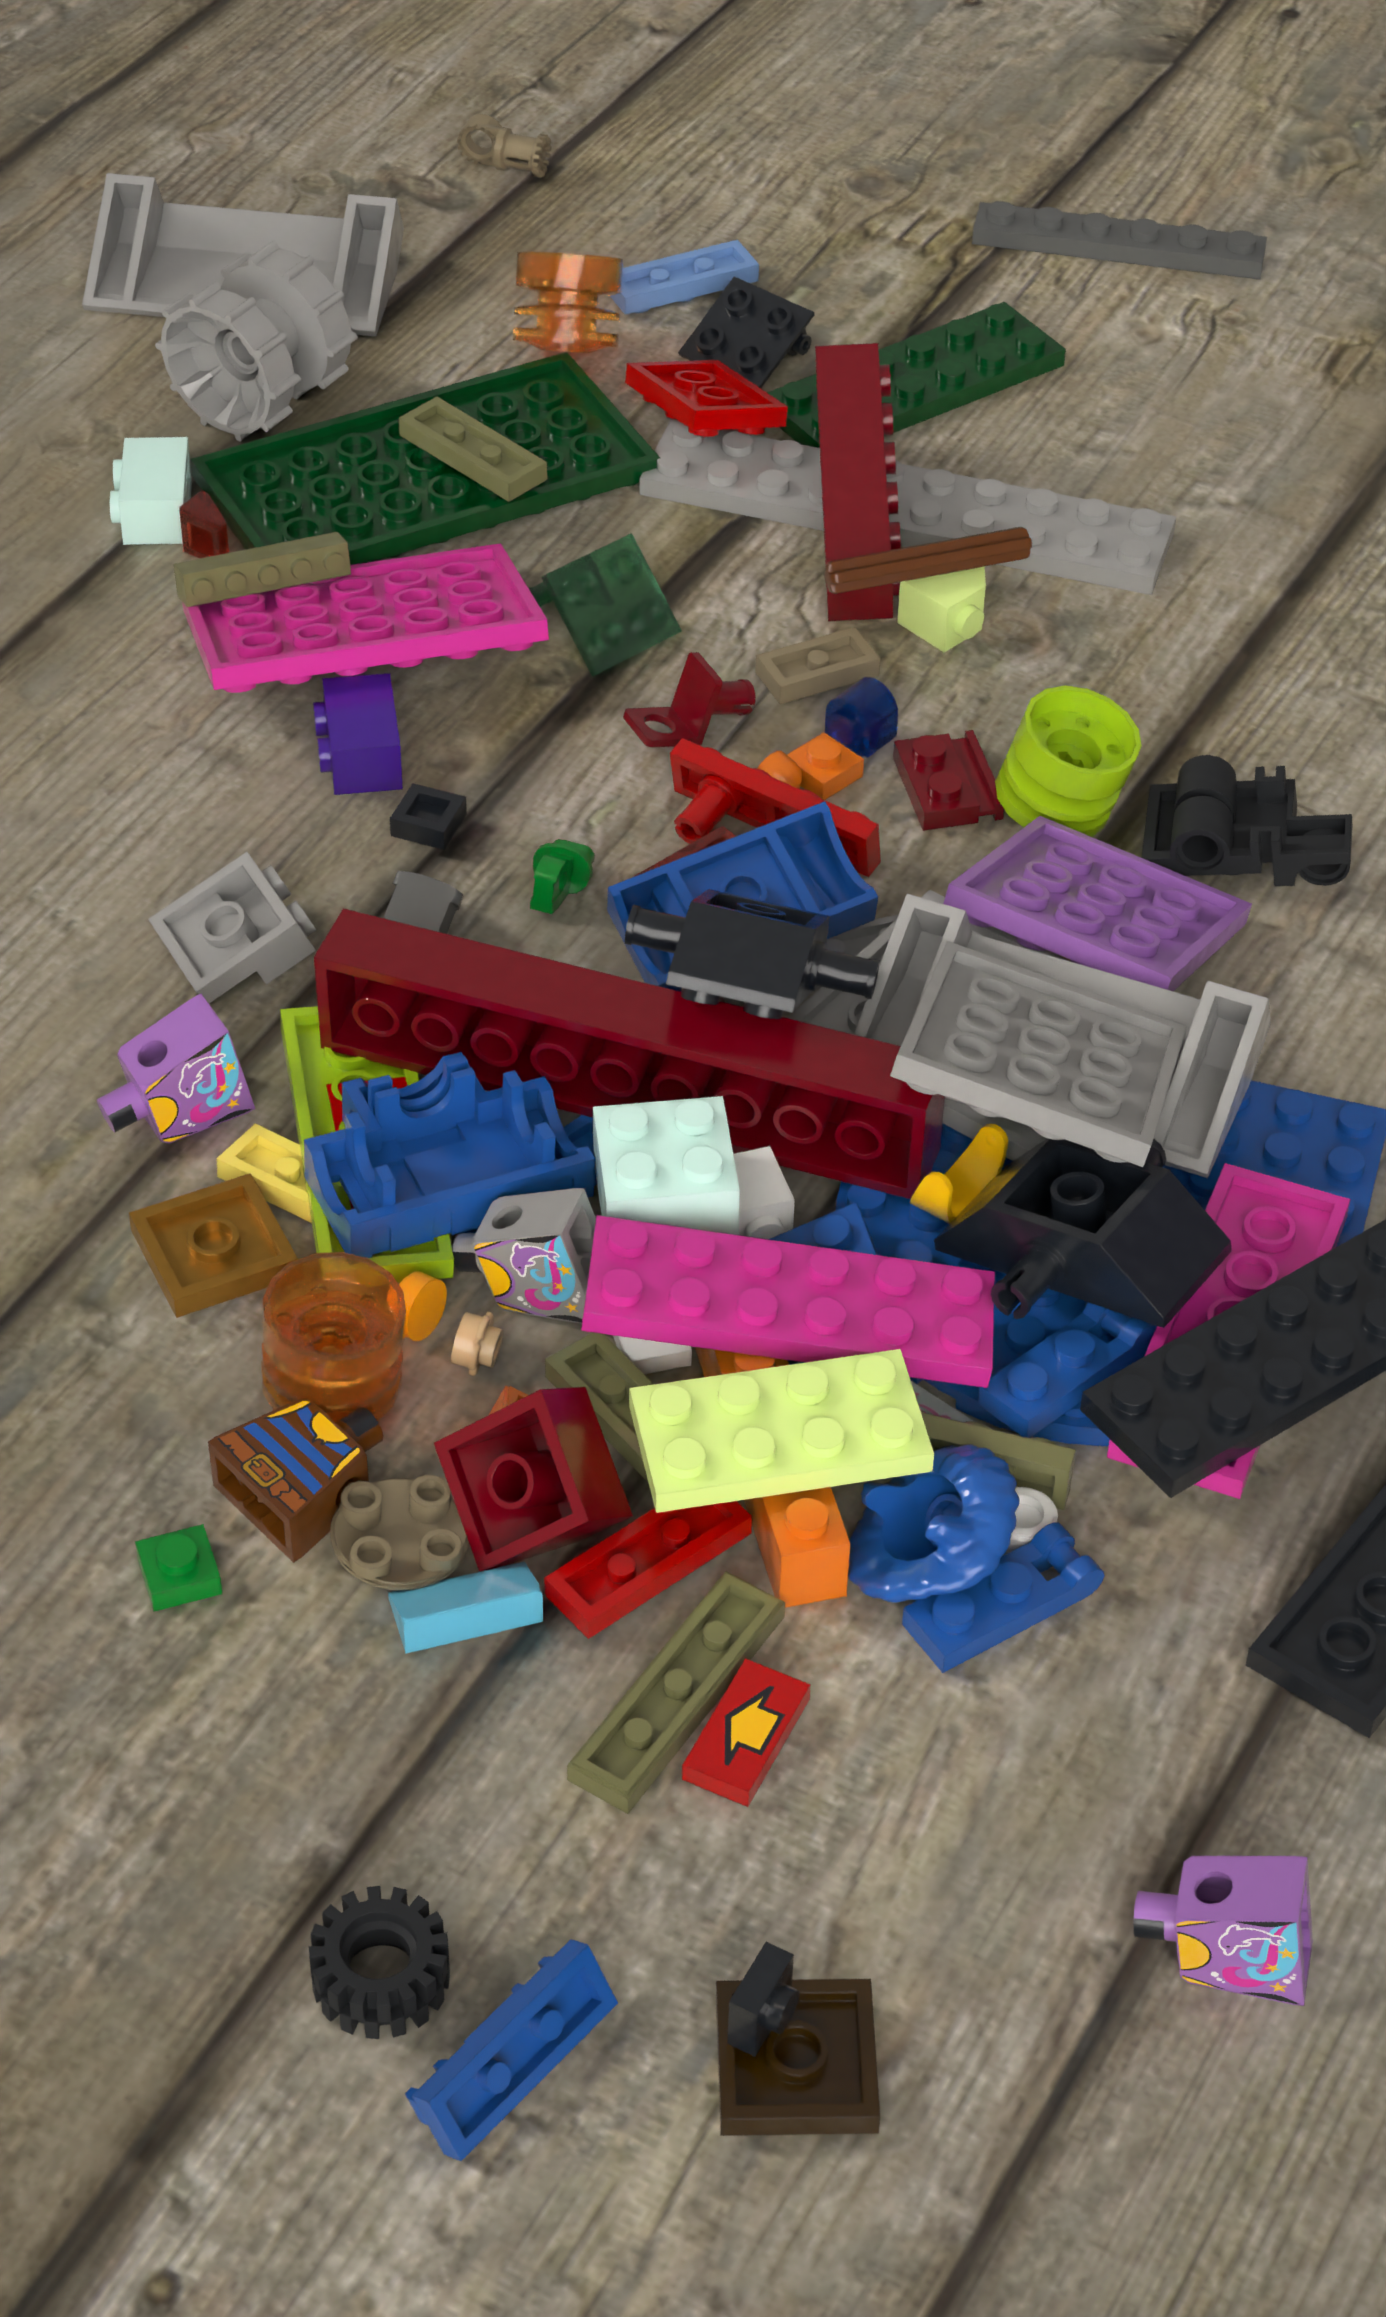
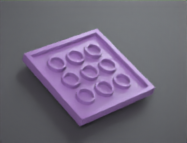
[943,816,1252,991]

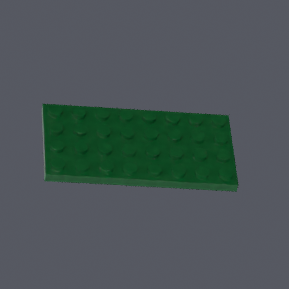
[190,352,660,565]

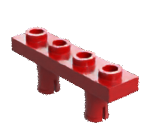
[670,738,881,878]

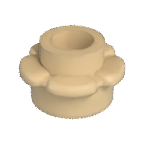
[451,1311,503,1376]

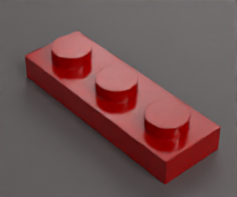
[544,1501,752,1639]

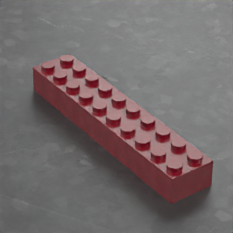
[314,908,945,1199]

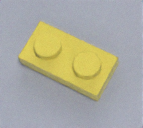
[216,1123,312,1223]

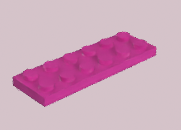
[1107,1163,1351,1499]
[581,1215,995,1388]

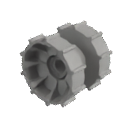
[155,241,358,441]

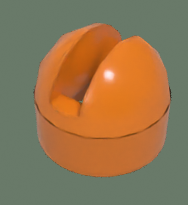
[758,750,802,789]

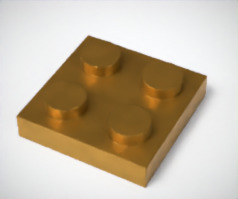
[129,1173,300,1318]

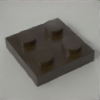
[716,1979,880,2136]

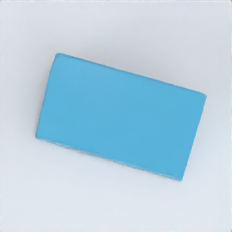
[388,1561,543,1654]

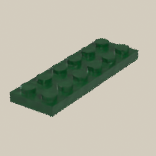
[767,302,1066,448]

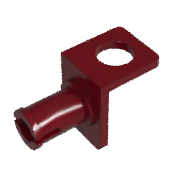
[623,652,756,748]

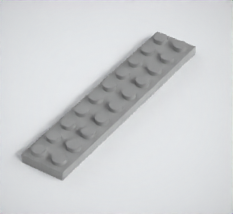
[640,420,1176,595]

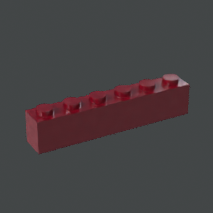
[815,343,901,621]

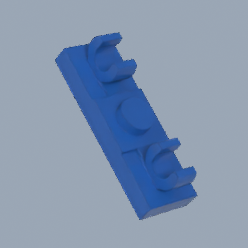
[405,1939,618,2161]

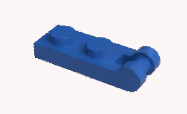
[978,1302,1156,1438]
[902,1522,1104,1673]

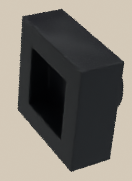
[390,783,467,850]
[727,1942,799,2057]

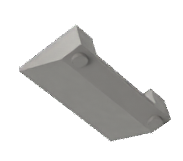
[82,173,404,336]
[854,894,1271,1178]

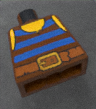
[208,1398,383,1563]

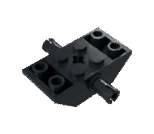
[625,889,880,1019]
[934,1138,1232,1328]

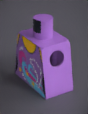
[97,994,255,1144]
[1133,1856,1313,2006]

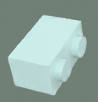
[110,437,192,545]

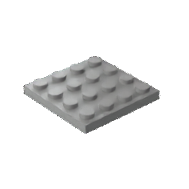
[890,941,1187,1167]

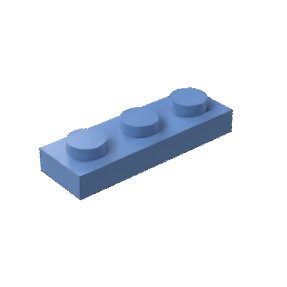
[604,240,759,315]

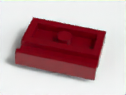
[893,730,1004,831]

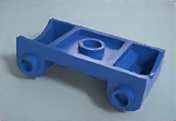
[607,801,878,992]

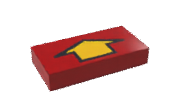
[682,1658,811,1807]

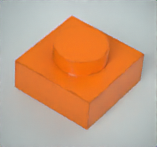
[787,732,864,800]

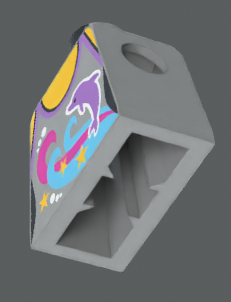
[452,1188,596,1324]

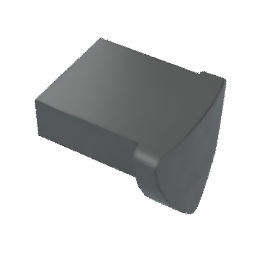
[384,871,464,934]

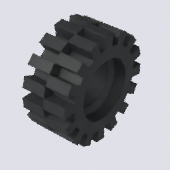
[309,1886,450,2039]

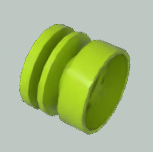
[995,685,1142,837]

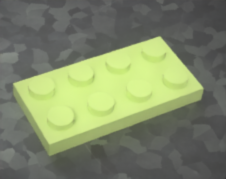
[629,1349,934,1513]

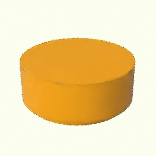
[388,1271,447,1341]

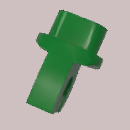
[530,839,595,914]

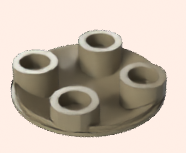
[330,1475,469,1591]

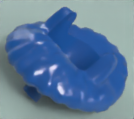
[848,1444,1020,1603]

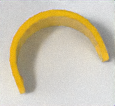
[910,1123,1008,1224]

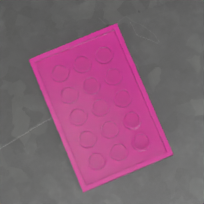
[182,543,549,693]

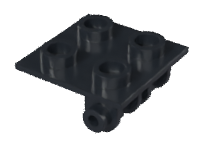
[678,276,815,388]

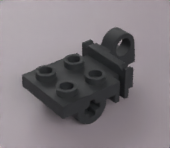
[1141,755,1353,886]

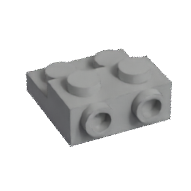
[148,852,316,1003]

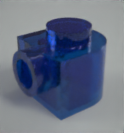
[825,677,898,758]

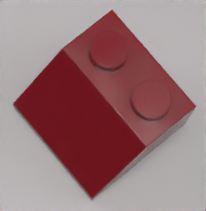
[434,1387,633,1572]

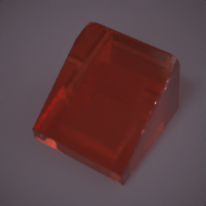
[179,491,229,559]

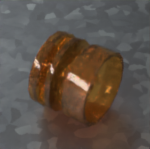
[513,252,623,353]
[261,1252,406,1422]

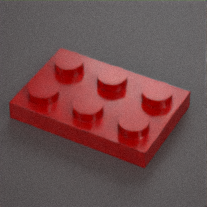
[625,360,788,437]

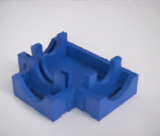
[304,1052,596,1263]

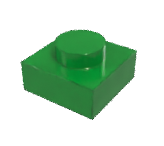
[135,1524,222,1612]

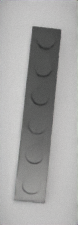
[972,201,1267,280]

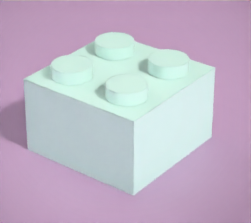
[593,1096,740,1235]

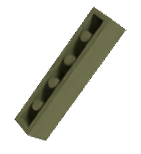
[173,532,351,607]

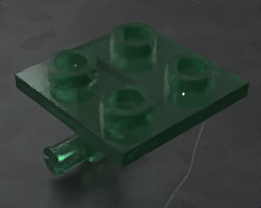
[529,533,682,677]

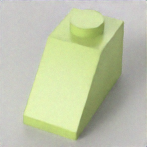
[897,567,986,653]

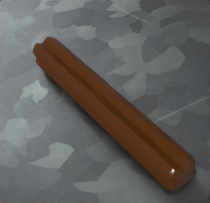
[824,527,1032,594]

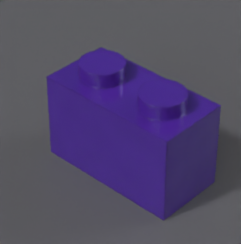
[313,673,403,795]

